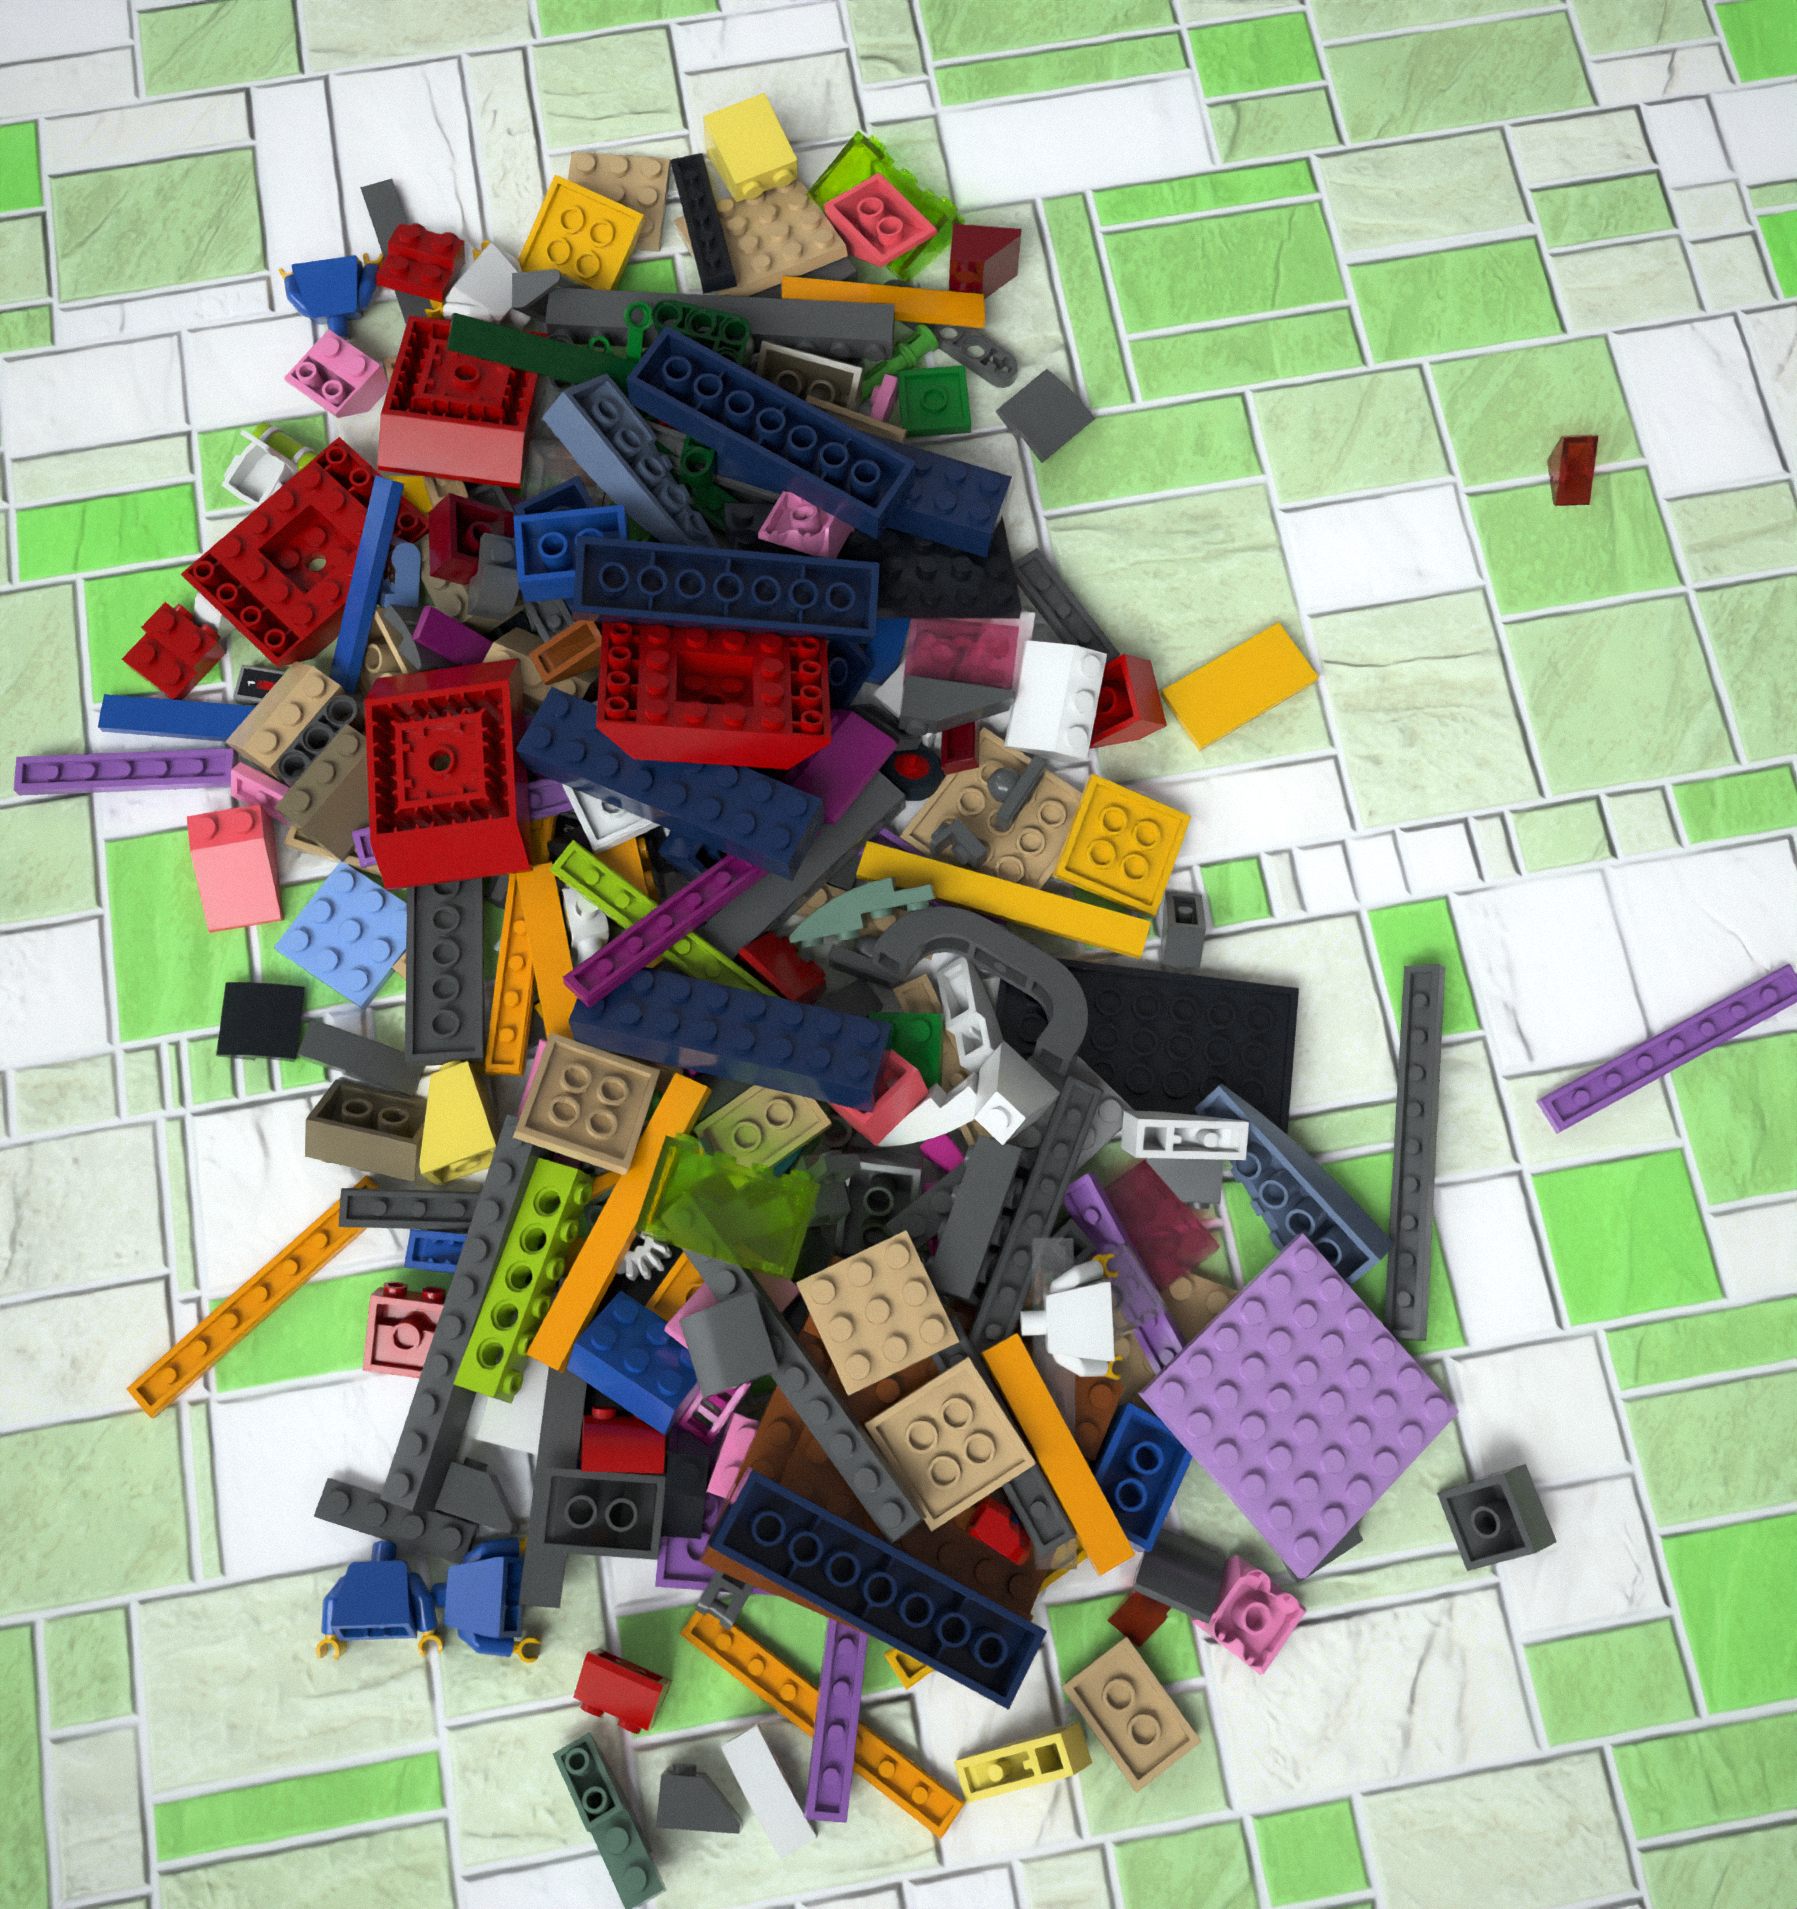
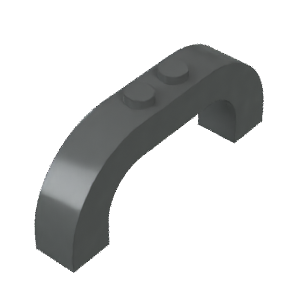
[872,906,1088,1078]

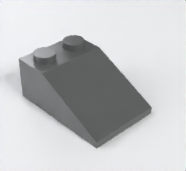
[834,1146,924,1259]
[535,1467,666,1560]

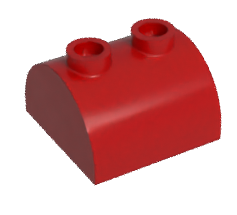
[580,1406,665,1474]

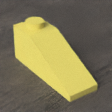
[954,1722,1092,1803]

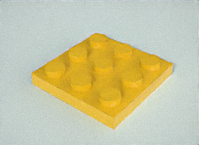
[518,174,647,290]
[1052,774,1192,918]

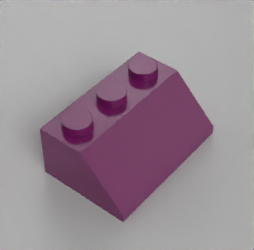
[772,708,898,825]

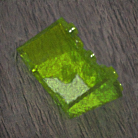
[806,131,965,283]
[635,1133,821,1280]

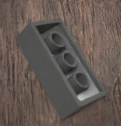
[925,1135,1033,1310]

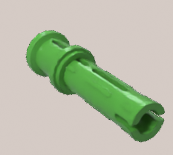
[860,323,939,406]

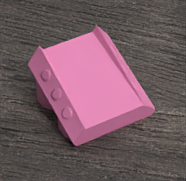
[758,491,854,559]
[1191,1555,1306,1675]

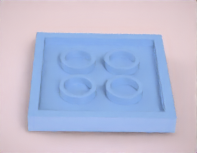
[273,862,407,1011]

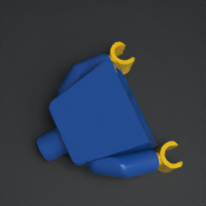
[279,253,384,341]
[430,1537,541,1663]
[316,1541,445,1660]

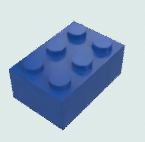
[513,505,631,602]
[566,1290,700,1435]
[1089,1402,1193,1552]

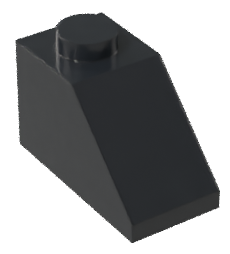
[661,1452,709,1539]

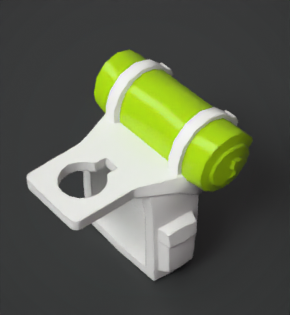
[222,422,318,508]

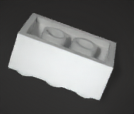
[1004,640,1107,763]

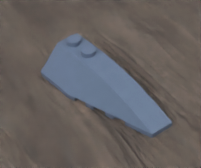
[542,373,720,548]
[1195,1084,1395,1286]

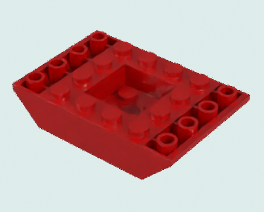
[377,315,549,489]
[181,437,429,668]
[596,622,831,769]
[364,658,533,890]

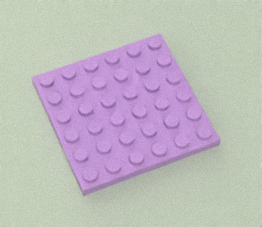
[1138,1233,1459,1579]

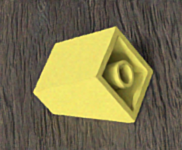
[703,92,798,202]
[419,1060,501,1187]

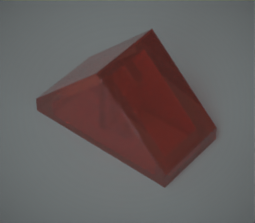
[1547,434,1599,506]

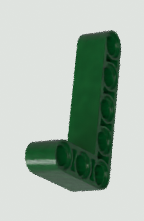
[651,299,755,490]

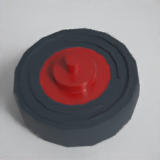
[879,745,943,801]

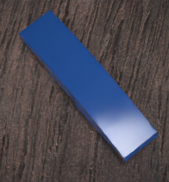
[404,1229,566,1286]

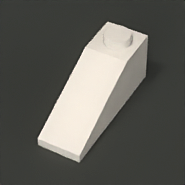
[1121,1111,1249,1160]

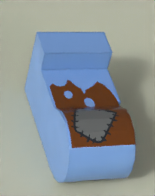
[377,537,421,608]

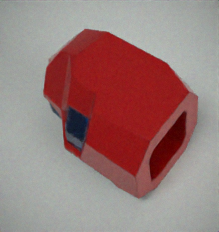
[965,1496,1030,1566]

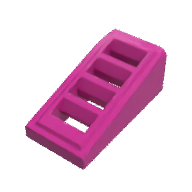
[919,1133,965,1174]
[677,1379,756,1447]

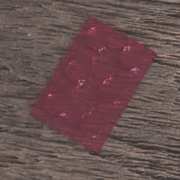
[903,618,1019,690]
[1104,1159,1220,1294]

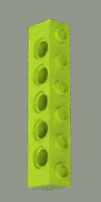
[453,1158,594,1404]

